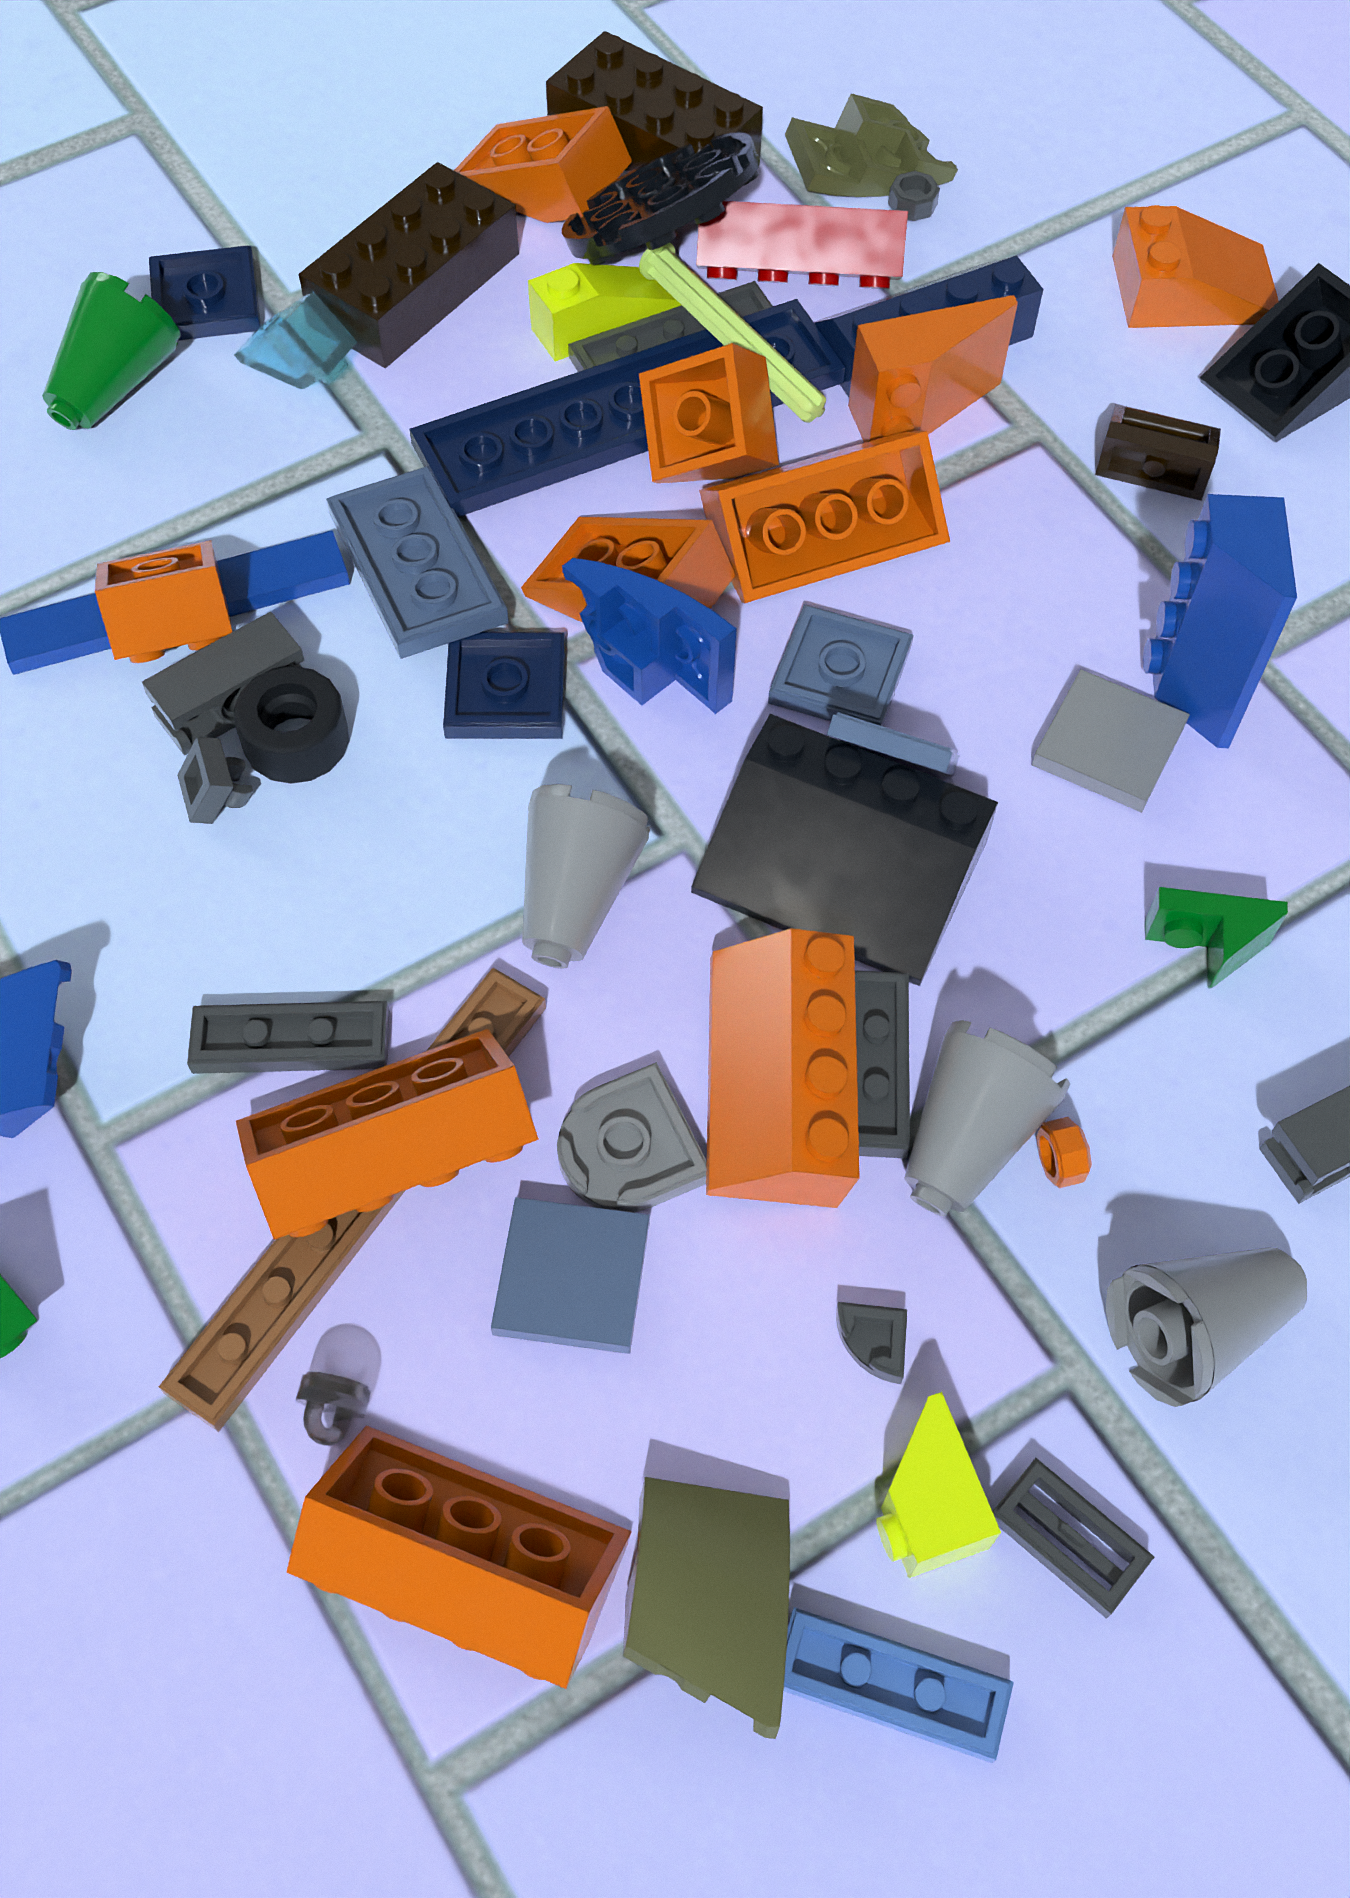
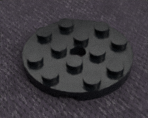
[562,133,760,265]

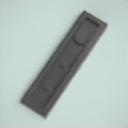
[568,281,773,372]

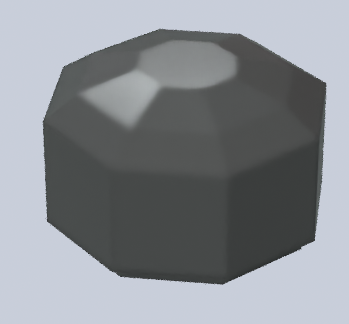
[888,171,940,221]

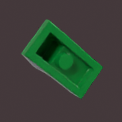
[1145,887,1288,989]

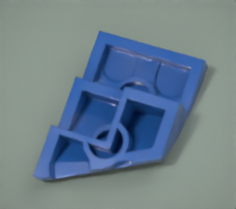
[562,558,737,714]
[0,960,72,1138]

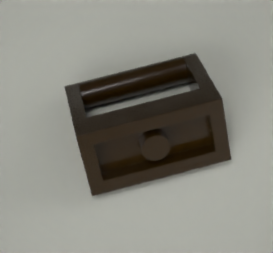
[1095,403,1221,501]

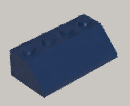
[814,255,1044,397]

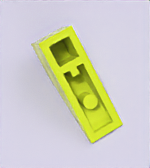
[528,263,681,362]

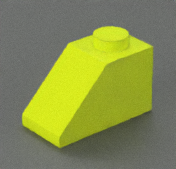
[876,1392,1001,1578]

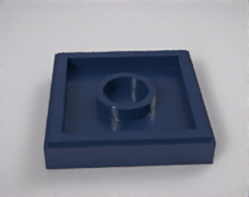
[149,245,262,341]
[443,632,565,739]

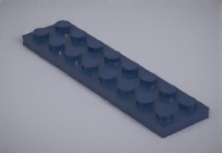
[409,299,845,517]

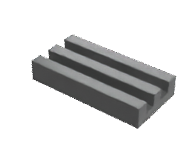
[992,1457,1155,1619]

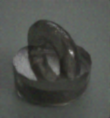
[295,1371,371,1446]

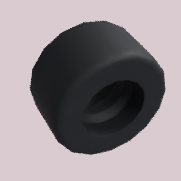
[234,666,349,784]

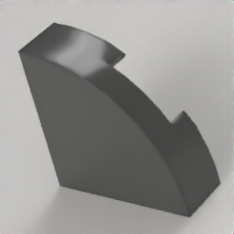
[836,1302,908,1384]

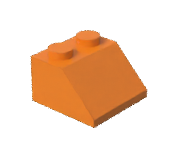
[639,343,779,484]
[94,540,233,663]

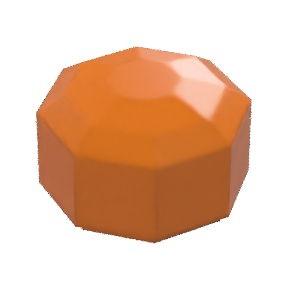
[1036,1117,1092,1188]

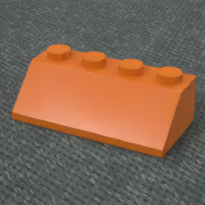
[699,431,950,603]
[706,928,860,1208]
[235,1029,539,1240]
[286,1425,632,1689]

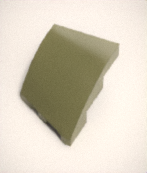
[784,93,958,197]
[623,1477,790,1739]

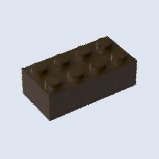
[545,31,763,172]
[298,161,519,369]

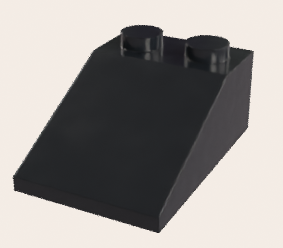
[1200,263,1350,442]

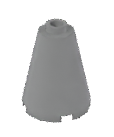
[522,784,651,969]
[904,1020,1071,1217]
[1105,1247,1307,1407]

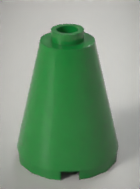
[42,272,180,430]

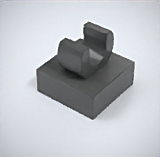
[177,737,253,824]

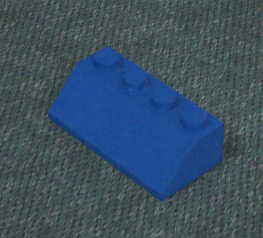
[1143,494,1297,749]

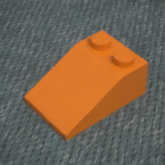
[454,106,632,223]
[1112,205,1279,328]
[848,295,1018,443]
[521,517,735,623]

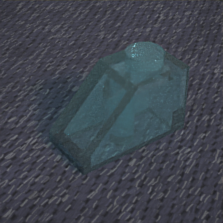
[234,291,357,390]

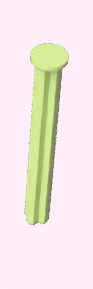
[639,242,826,423]

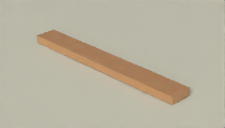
[158,967,546,1432]

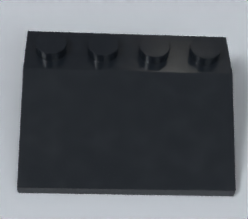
[691,714,998,987]

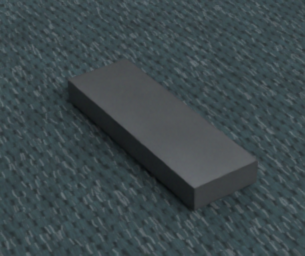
[855,970,910,1159]
[187,1001,390,1074]

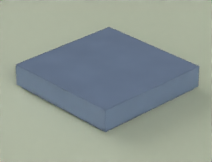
[768,604,914,726]
[827,712,960,775]
[491,1197,650,1354]

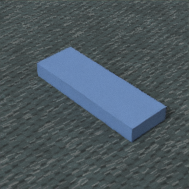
[784,1607,1014,1763]

